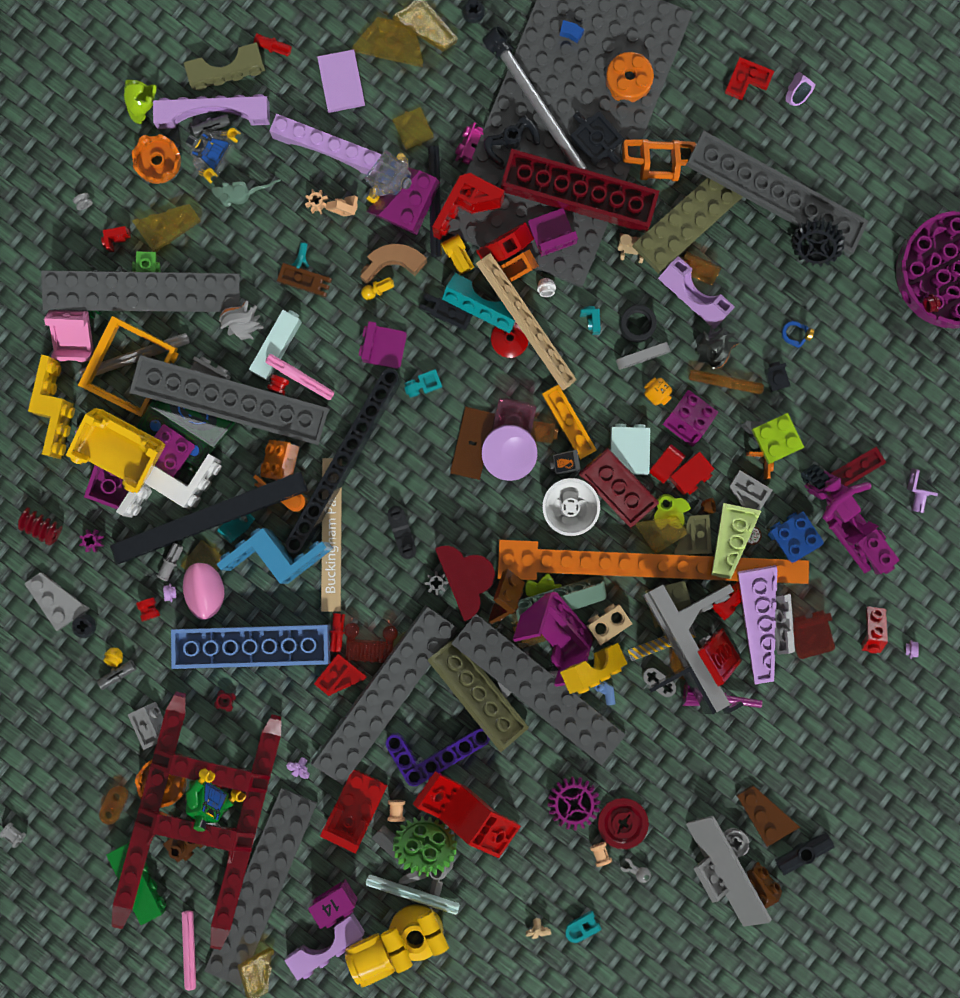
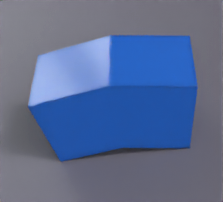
[560,20,584,43]

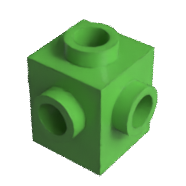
[132,251,161,272]

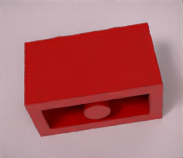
[669,452,714,495]

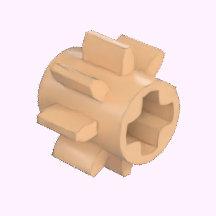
[305,190,328,214]

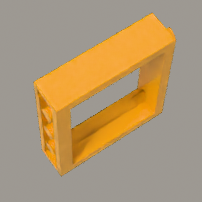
[78,316,179,417]

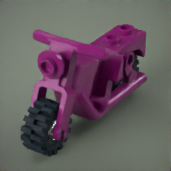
[801,464,900,574]

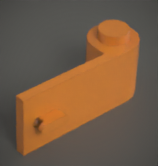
[253,474,308,513]

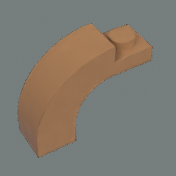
[360,244,427,285]

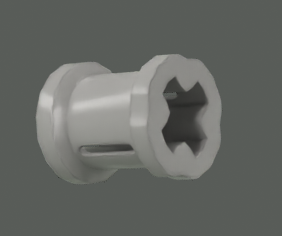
[0,822,26,848]

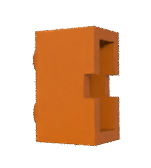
[500,249,539,282]

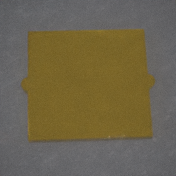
[392,107,434,150]
[181,540,222,571]

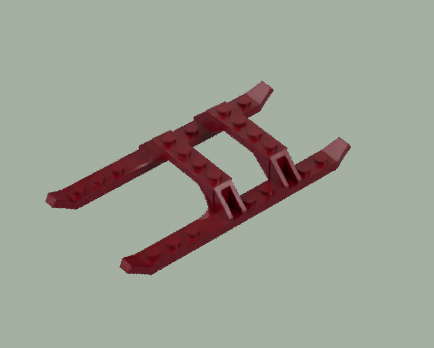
[111,691,281,950]

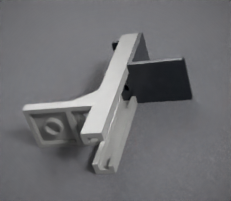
[643,584,743,714]

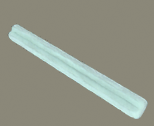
[366,875,460,914]

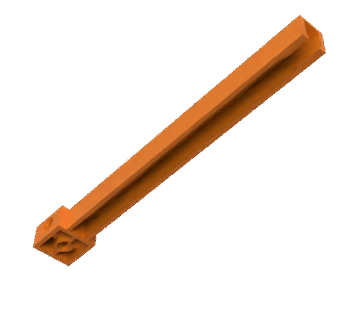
[497,540,809,584]

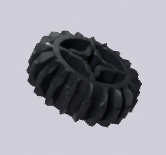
[792,217,845,267]

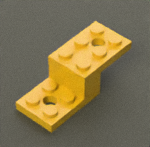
[28,355,75,459]

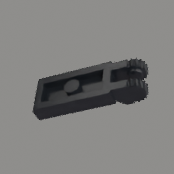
[418,294,473,332]

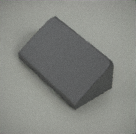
[372,825,412,862]

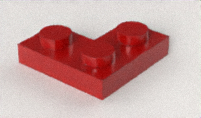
[724,57,774,100]

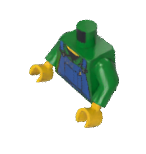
[186,769,246,831]

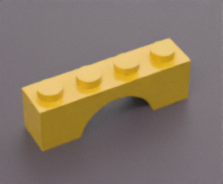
[560,643,627,694]

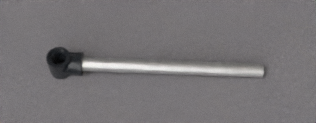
[482,25,587,170]

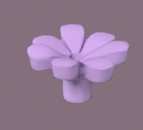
[286,757,310,779]

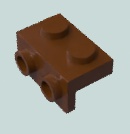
[745,862,782,908]

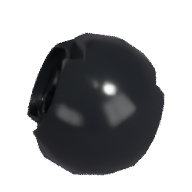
[461,0,485,24]
[71,614,97,638]

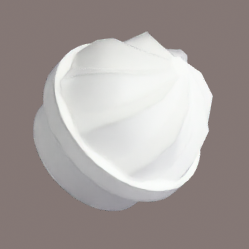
[537,278,556,297]

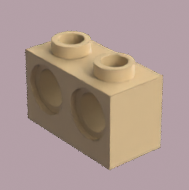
[586,604,632,646]

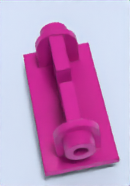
[455,122,484,164]

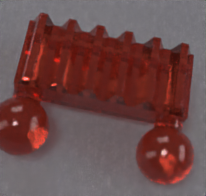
[344,623,398,663]

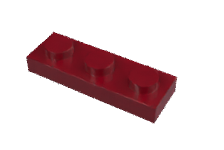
[830,446,886,486]

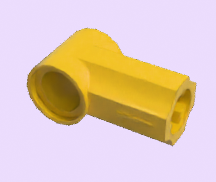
[441,234,474,275]

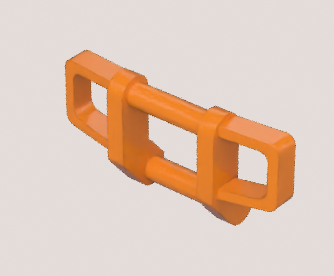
[622,139,696,181]

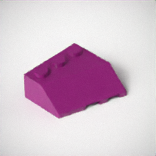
[366,167,441,235]

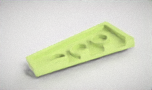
[711,503,761,579]

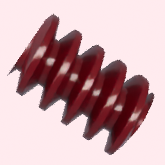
[18,507,63,545]

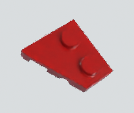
[314,653,368,696]

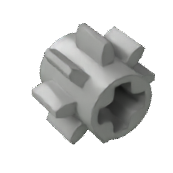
[425,571,449,595]

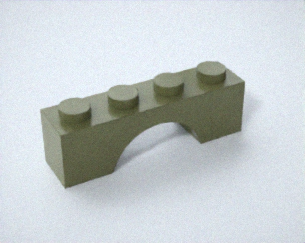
[184,42,265,91]

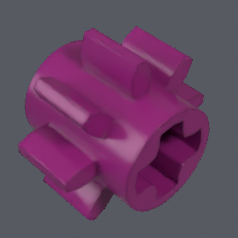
[79,530,104,553]

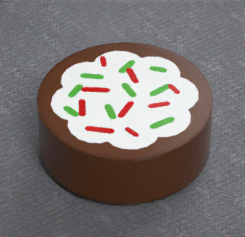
[747,526,762,545]

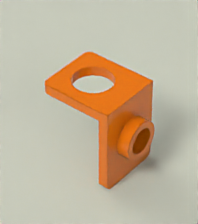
[746,452,774,480]

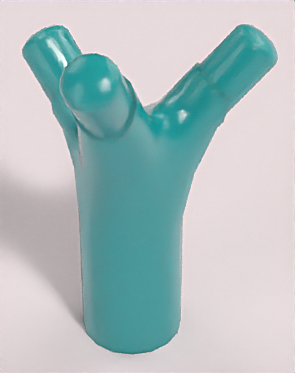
[292,243,309,269]

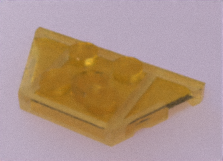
[352,17,423,67]

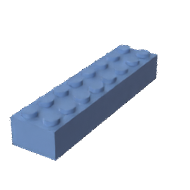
[171,625,331,669]

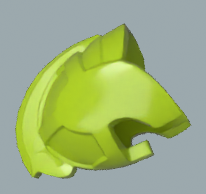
[123,80,156,124]

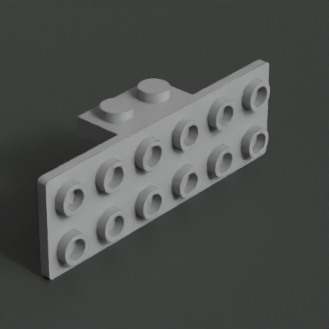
[686,816,772,927]

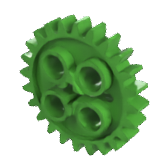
[393,816,457,877]

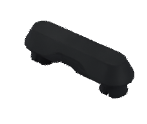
[387,506,416,559]

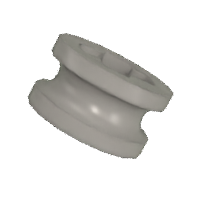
[73,193,93,210]

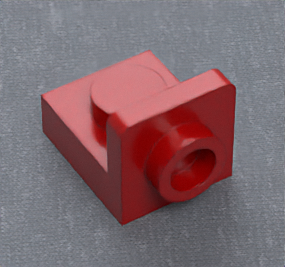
[101,226,131,253]

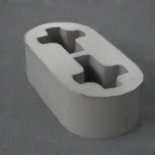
[642,668,676,697]

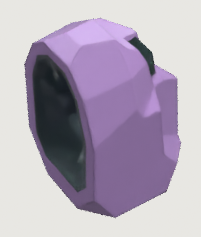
[786,72,816,106]

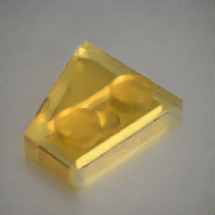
[238,947,274,998]

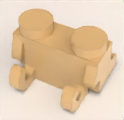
[618,233,644,263]

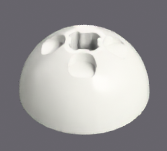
[543,478,600,536]

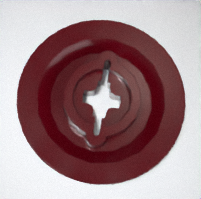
[598,798,649,849]

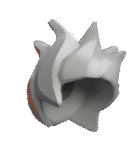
[219,300,264,340]

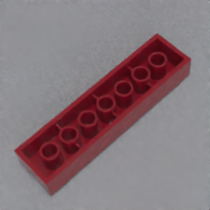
[501,149,660,233]

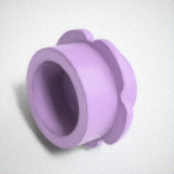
[163,583,176,602]
[906,640,919,659]

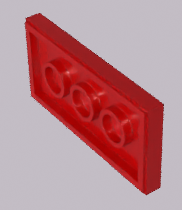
[697,628,742,686]

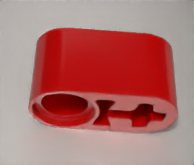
[649,444,686,484]

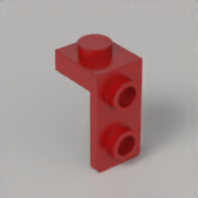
[861,606,888,653]

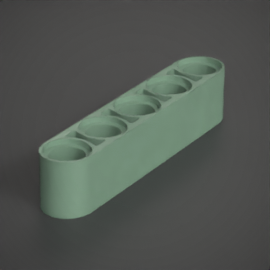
[516,576,607,621]

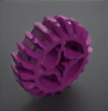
[547,776,600,830]

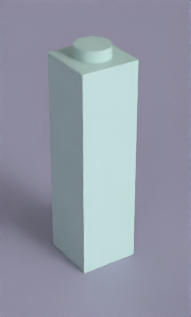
[249,310,302,381]

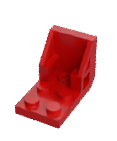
[432,173,505,240]
[320,769,388,854]

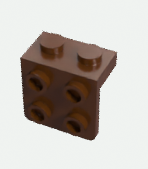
[488,569,525,624]

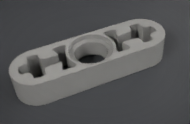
[616,342,671,370]

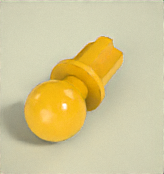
[361,277,394,300]

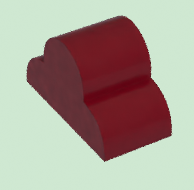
[435,546,495,621]

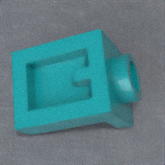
[580,306,601,335]

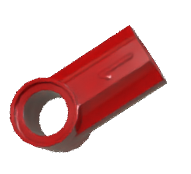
[712,581,742,620]

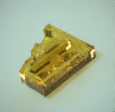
[635,517,688,554]

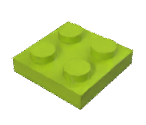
[752,413,805,464]

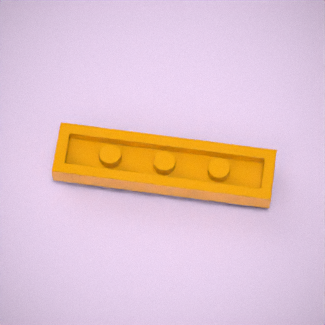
[542,384,597,460]

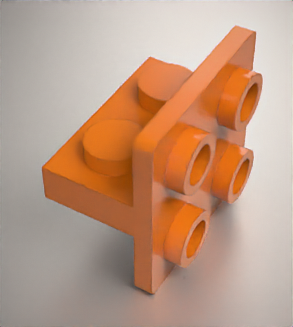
[260,440,300,480]

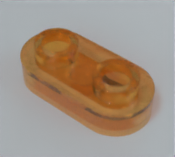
[99,786,128,825]

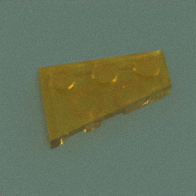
[132,204,201,252]

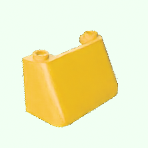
[66,408,165,493]

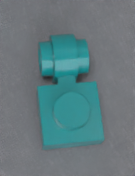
[404,369,442,398]

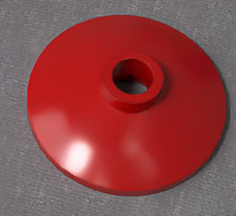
[491,323,529,358]

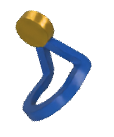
[781,321,814,347]

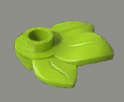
[654,494,691,529]
[525,573,562,597]

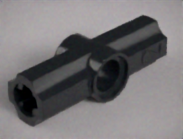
[775,832,835,876]

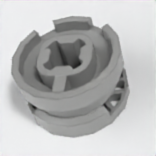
[723,828,749,858]

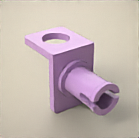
[907,468,938,513]

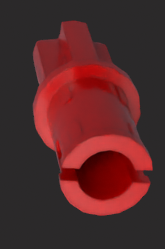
[253,33,292,56]
[330,613,345,652]

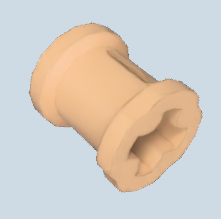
[387,800,405,822]
[590,842,613,867]

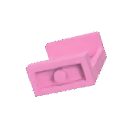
[44,310,94,362]

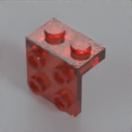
[793,610,835,659]

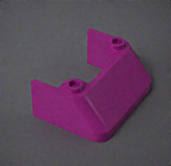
[513,592,593,687]

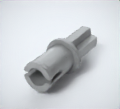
[157,543,183,581]

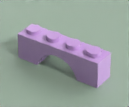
[658,256,735,329]
[285,913,365,981]

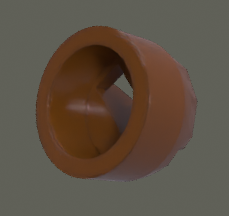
[701,498,716,514]

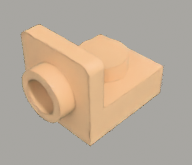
[326,195,358,217]

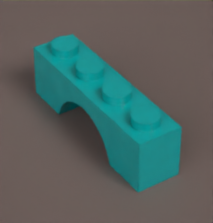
[442,273,516,334]

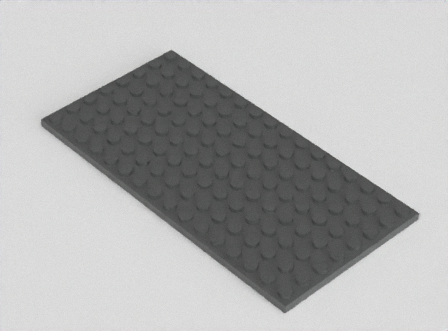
[447,0,693,288]

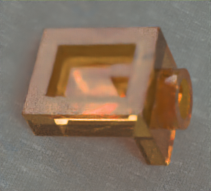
[530,421,558,444]

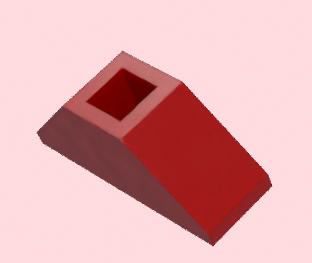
[476,222,534,262]

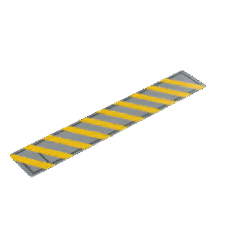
[628,626,696,661]

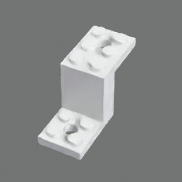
[116,454,222,518]

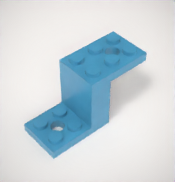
[217,528,333,584]

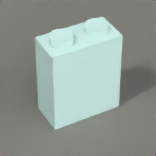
[610,424,650,475]

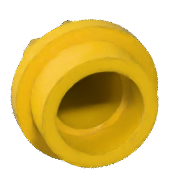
[103,647,123,667]

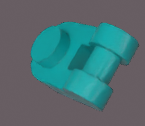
[565,911,602,943]

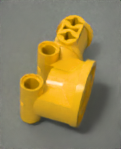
[345,904,449,987]

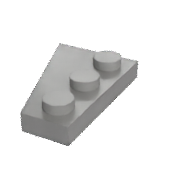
[24,573,90,631]
[775,594,795,655]

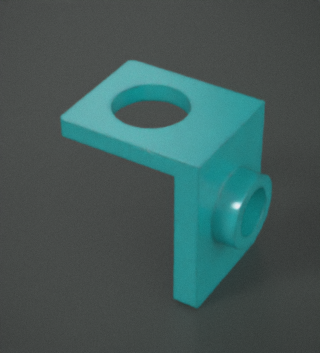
[217,514,255,543]

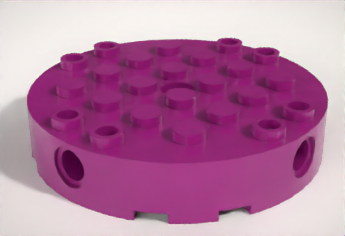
[896,211,960,329]

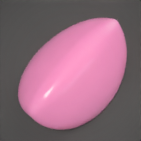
[183,563,224,620]

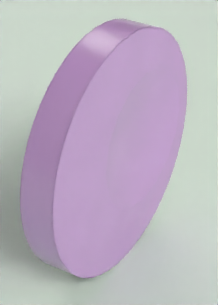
[482,425,537,481]

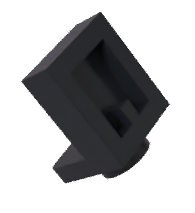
[764,361,791,392]

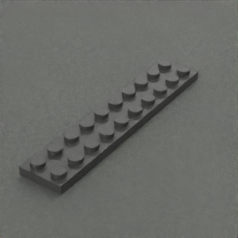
[686,131,868,255]
[41,270,240,312]
[130,355,329,445]
[311,605,457,785]
[451,614,626,765]
[205,788,318,986]

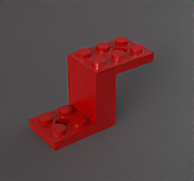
[413,771,521,858]

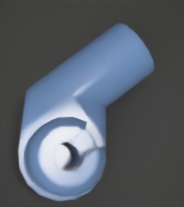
[594,681,616,705]

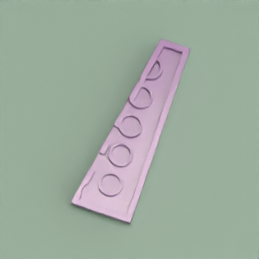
[737,565,777,684]

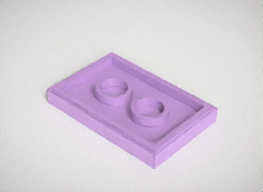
[317,50,365,113]

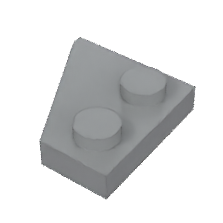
[729,470,773,510]

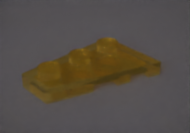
[393,0,458,52]

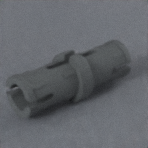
[191,113,231,137]
[97,660,137,690]

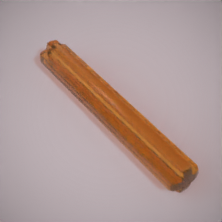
[689,370,764,394]

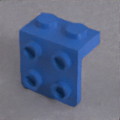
[767,511,823,563]

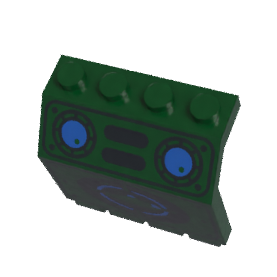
[137,400,237,476]

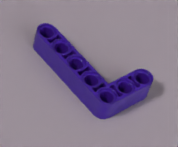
[386,727,490,786]

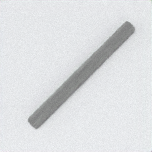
[79,333,190,377]

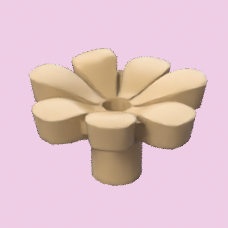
[526,918,551,939]

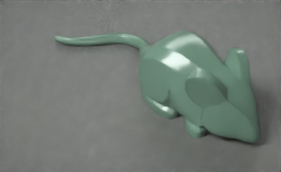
[212,179,281,207]

